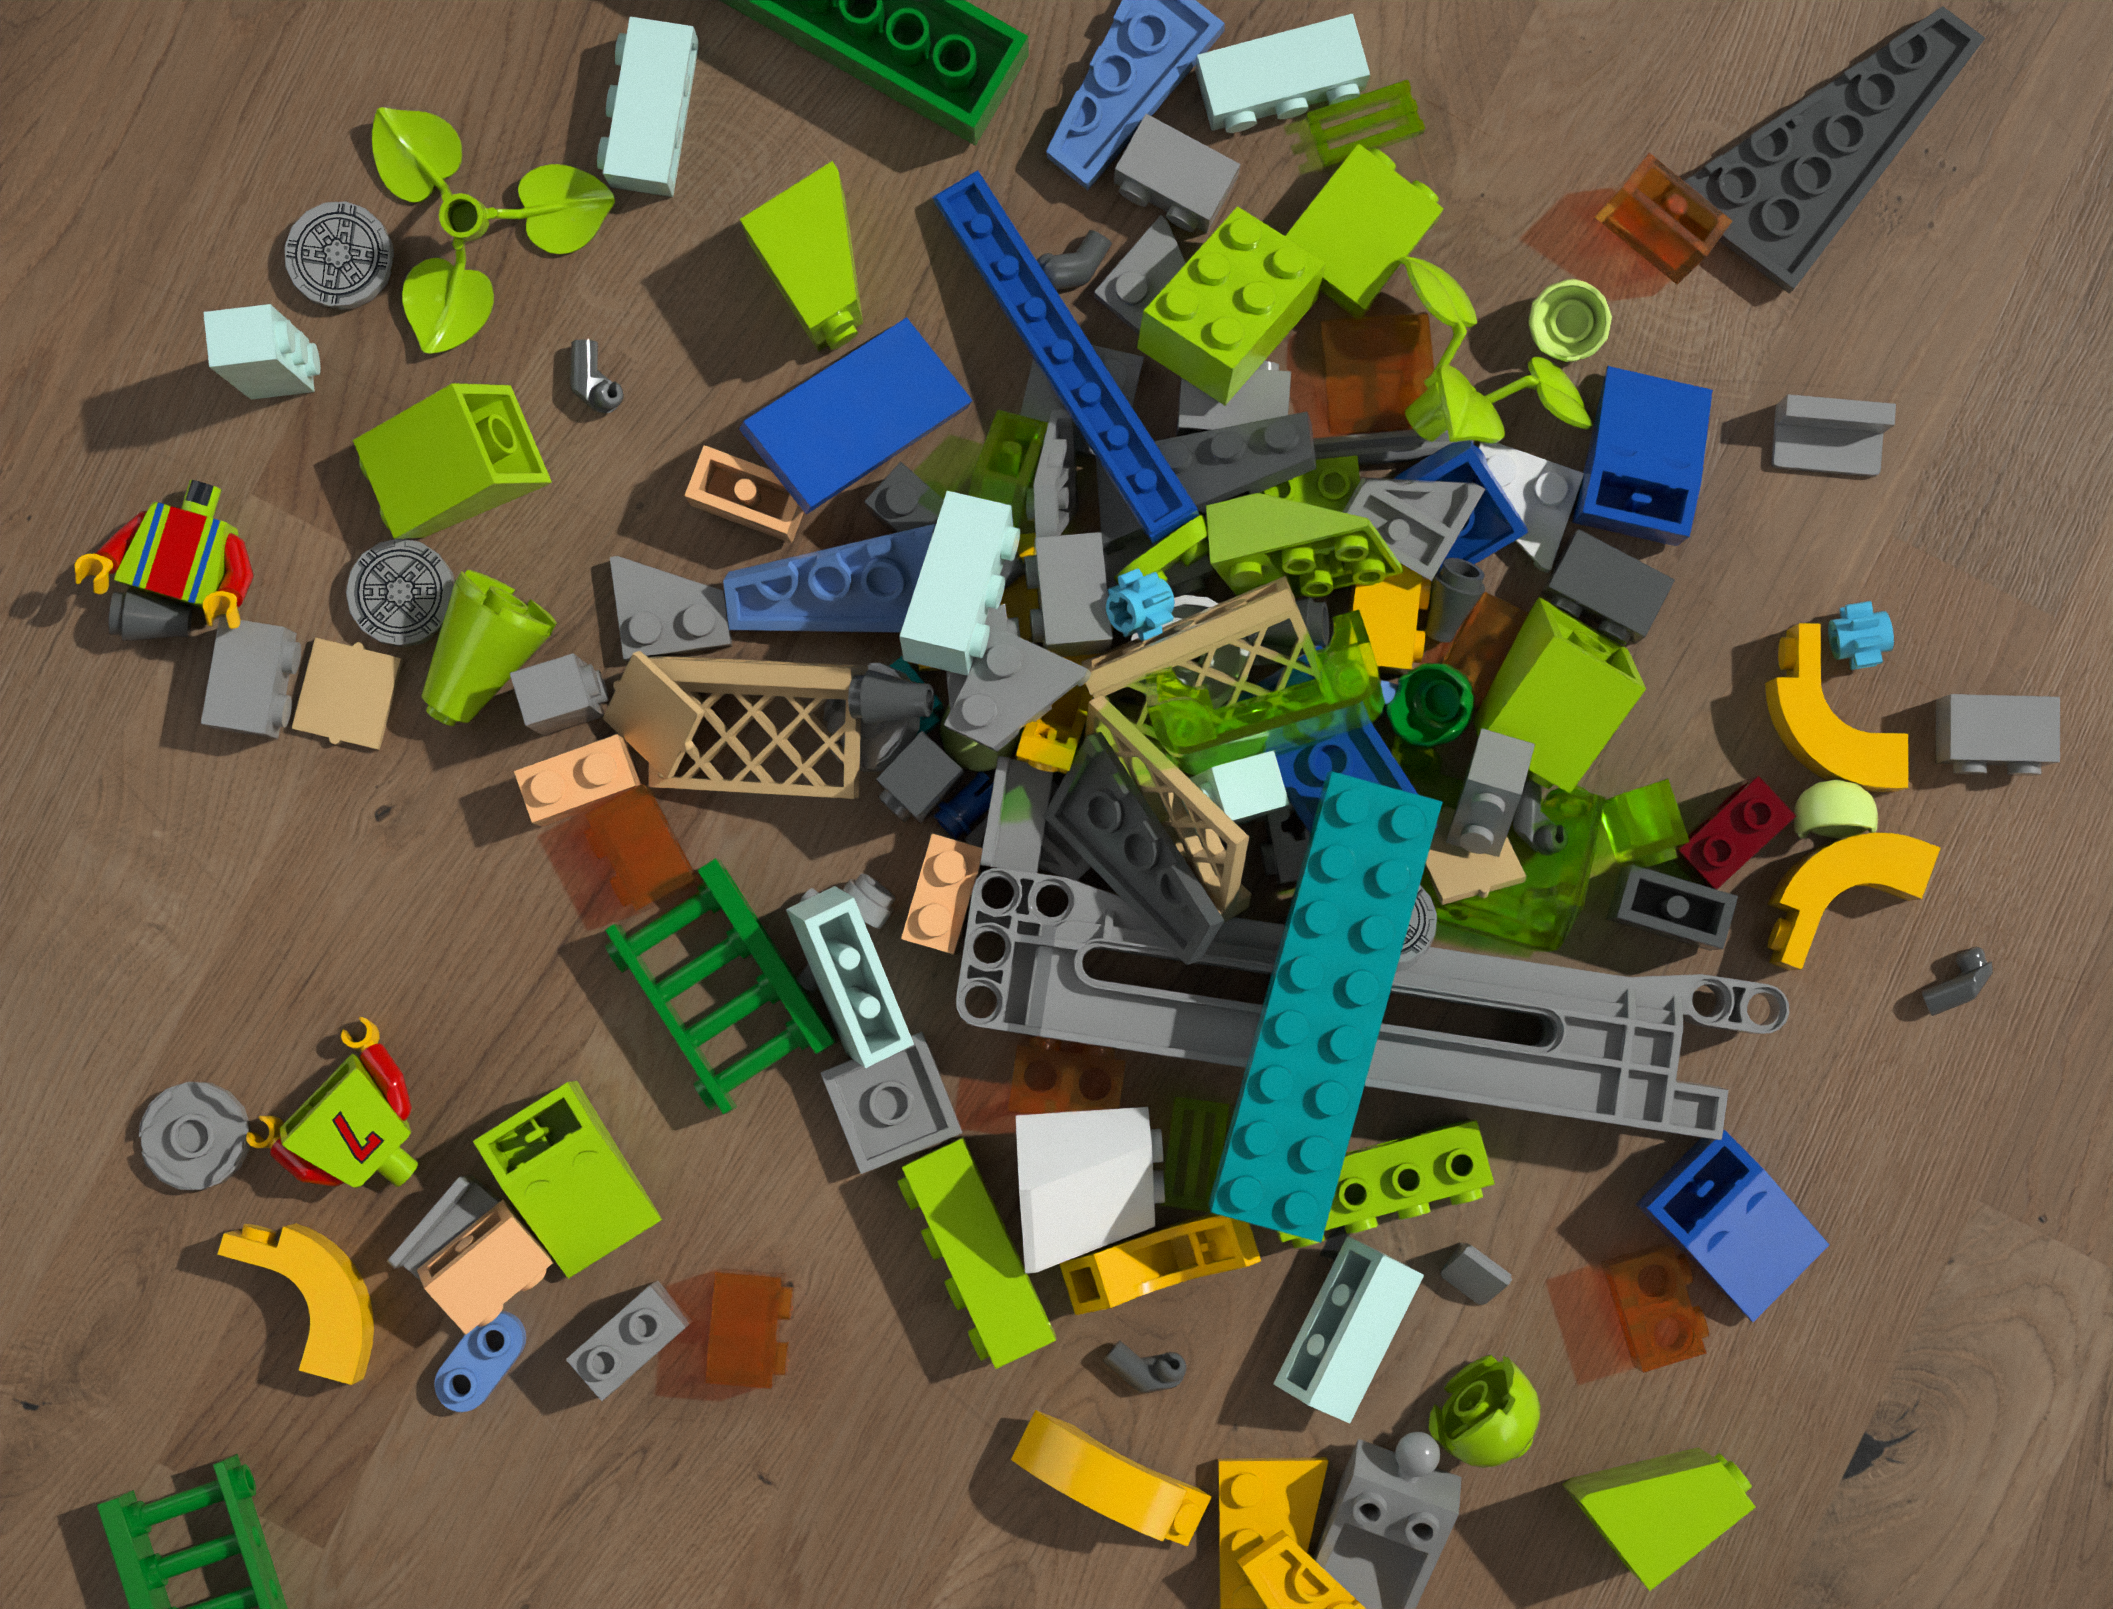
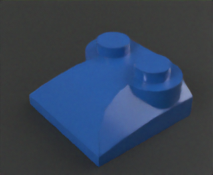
[1394,440,1528,582]

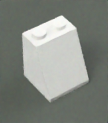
[1016,1107,1165,1273]

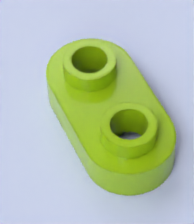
[1114,515,1209,585]

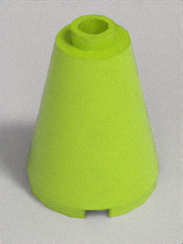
[421,570,557,726]

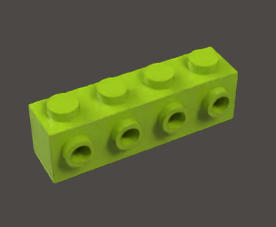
[1276,1119,1495,1249]
[898,1137,1056,1369]

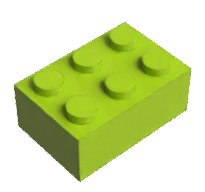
[1137,206,1326,406]

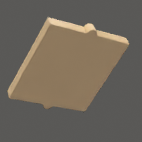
[292,637,403,750]
[603,651,705,779]
[1424,806,1526,905]

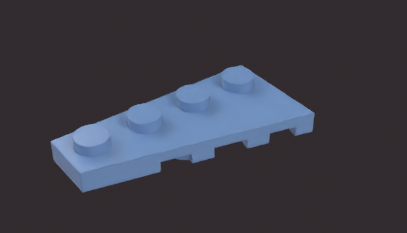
[1046,0,1225,191]
[723,524,936,632]

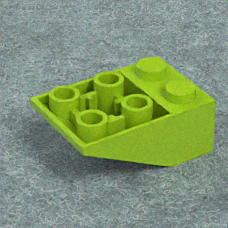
[1206,493,1403,599]
[473,1081,662,1279]

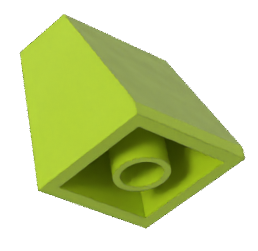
[740,161,863,352]
[353,383,552,539]
[1473,597,1646,793]
[1562,1447,1756,1591]

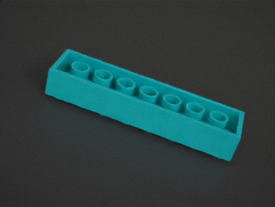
[1208,771,1442,1243]

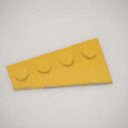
[1218,1457,1329,1609]
[1237,1530,1366,1609]

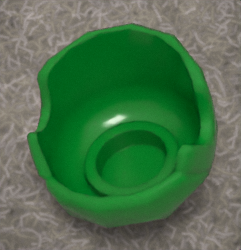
[1386,663,1475,747]

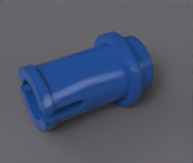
[934,771,994,839]

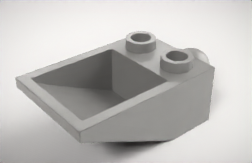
[1312,1432,1462,1609]

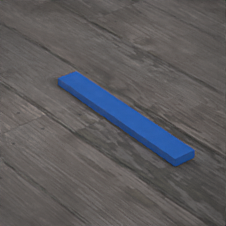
[932,170,1199,544]

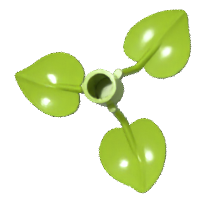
[372,107,615,354]
[1397,256,1593,443]

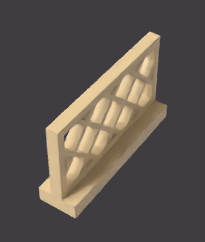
[1082,576,1338,778]
[648,656,868,799]
[1084,694,1251,924]

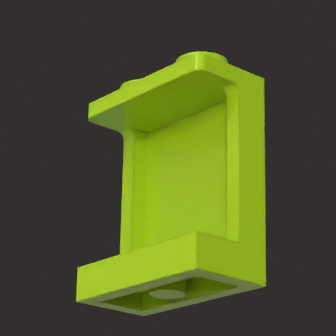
[1285,143,1444,321]

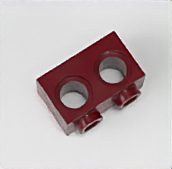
[1666,776,1796,890]

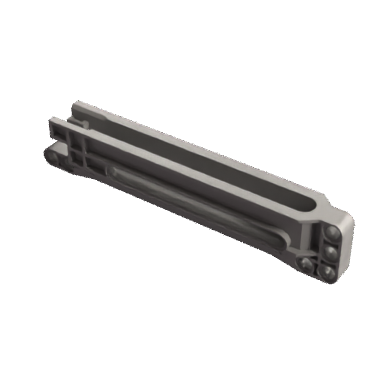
[956,868,1789,1140]

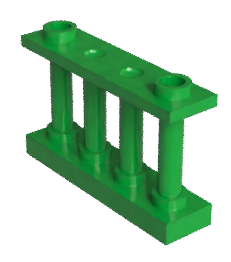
[605,858,838,1114]
[97,1454,288,1609]

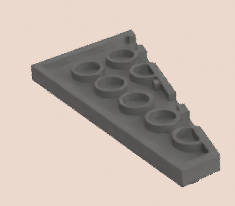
[1661,6,1985,294]

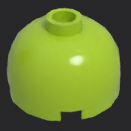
[1428,1355,1541,1468]

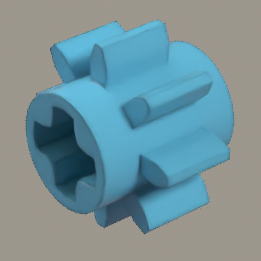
[1106,568,1175,641]
[1828,601,1894,670]

